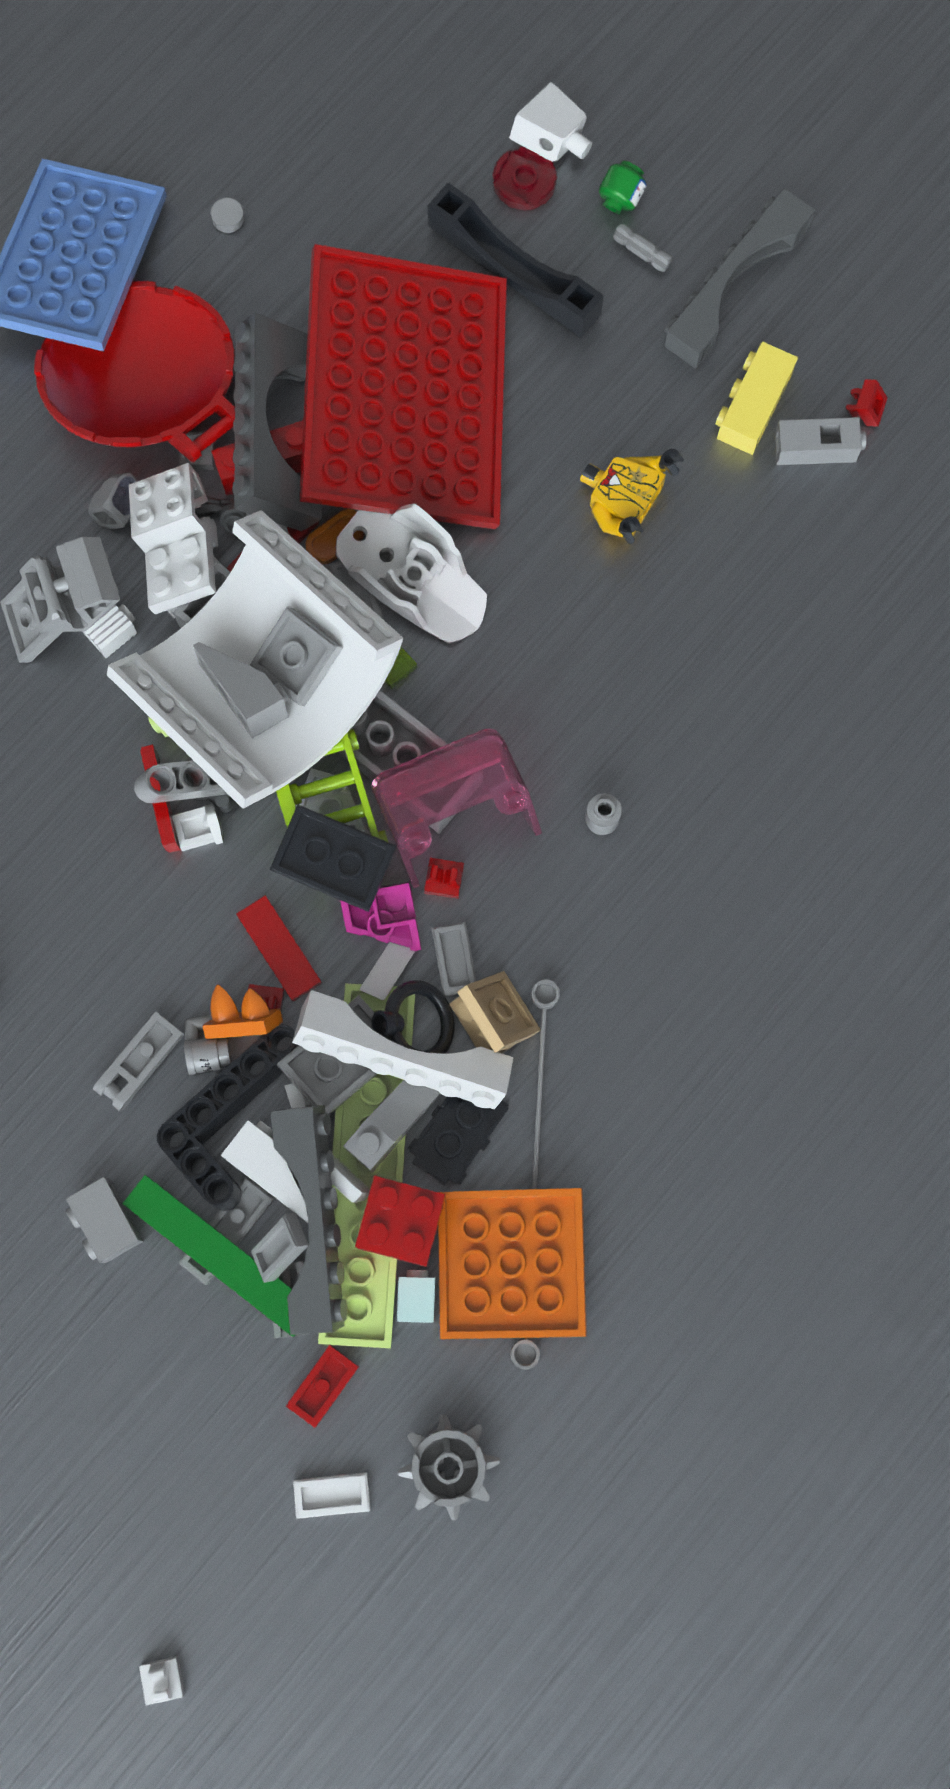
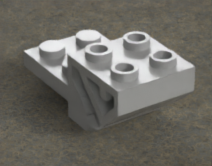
[0,537,120,663]

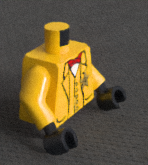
[580,449,684,544]

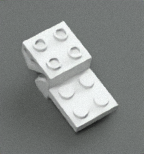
[129,463,218,614]

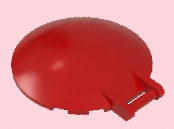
[34,281,235,463]

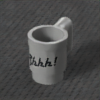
[184,1015,232,1076]

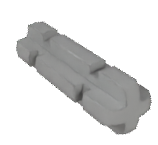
[613,224,672,271]

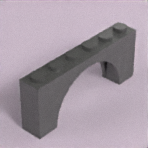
[232,312,322,532]

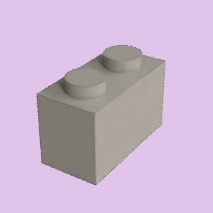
[65,1177,144,1263]

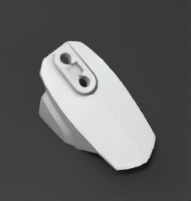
[336,503,487,644]

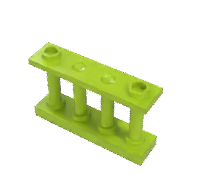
[276,729,389,843]

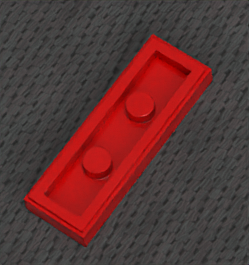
[140,744,181,853]
[236,895,322,1002]

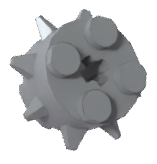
[398,1414,500,1520]

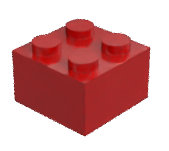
[355,1175,446,1267]

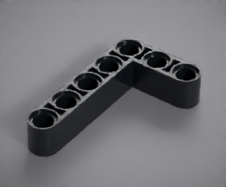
[156,1024,299,1211]

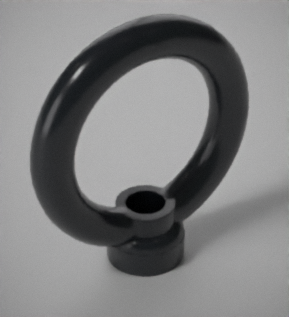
[371,980,455,1054]

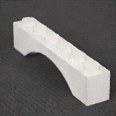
[292,990,514,1109]

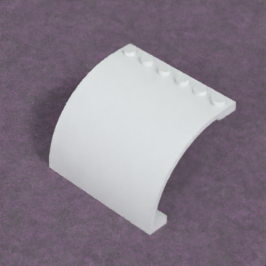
[107,510,403,809]

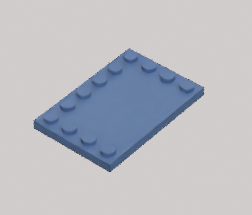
[0,159,167,351]

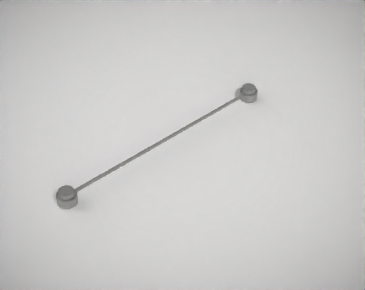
[510,979,560,1370]

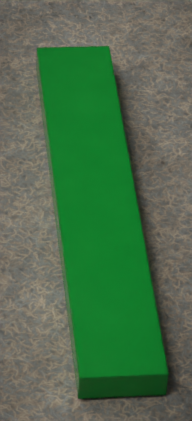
[122,1175,296,1338]

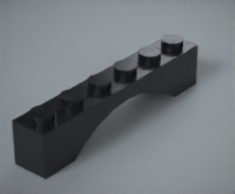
[427,182,604,338]

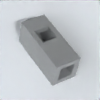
[774,417,866,465]

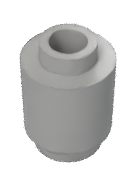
[585,793,622,835]

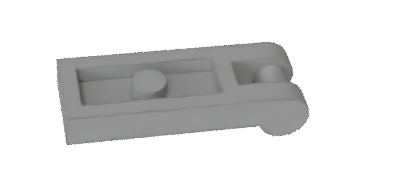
[93,1011,184,1112]

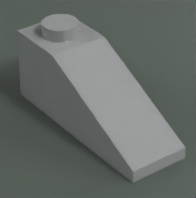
[193,642,289,738]
[343,1080,441,1173]

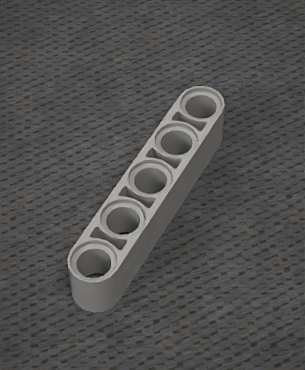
[134,760,304,803]

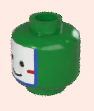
[598,160,647,214]

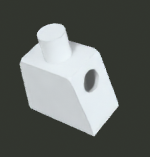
[509,82,593,162]

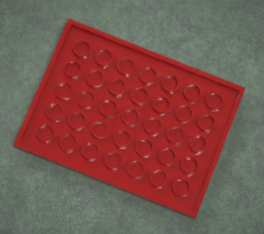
[299,244,507,529]

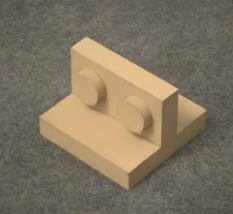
[449,971,541,1054]

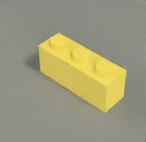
[715,341,798,455]

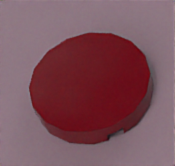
[493,147,557,210]

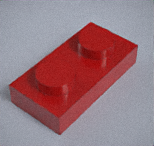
[286,1345,359,1428]

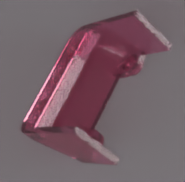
[372,729,542,888]

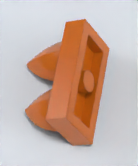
[202,984,283,1039]

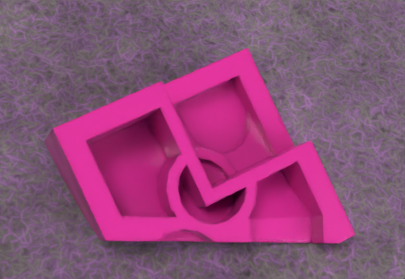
[340,881,422,951]

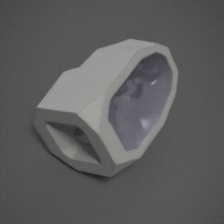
[88,473,139,529]

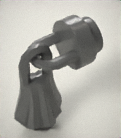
[195,496,247,533]

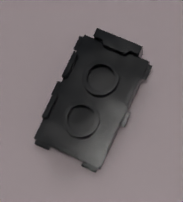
[408,1097,509,1186]

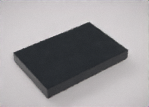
[270,804,397,912]

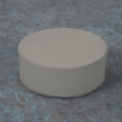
[211,198,244,233]

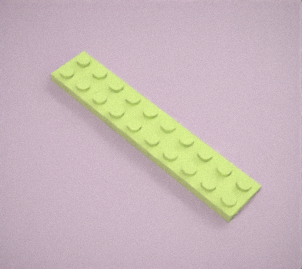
[318,983,416,1349]

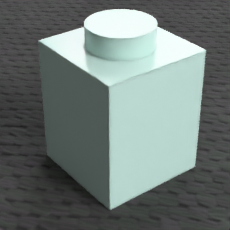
[397,1270,436,1323]

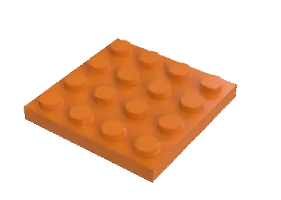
[438,1188,587,1339]

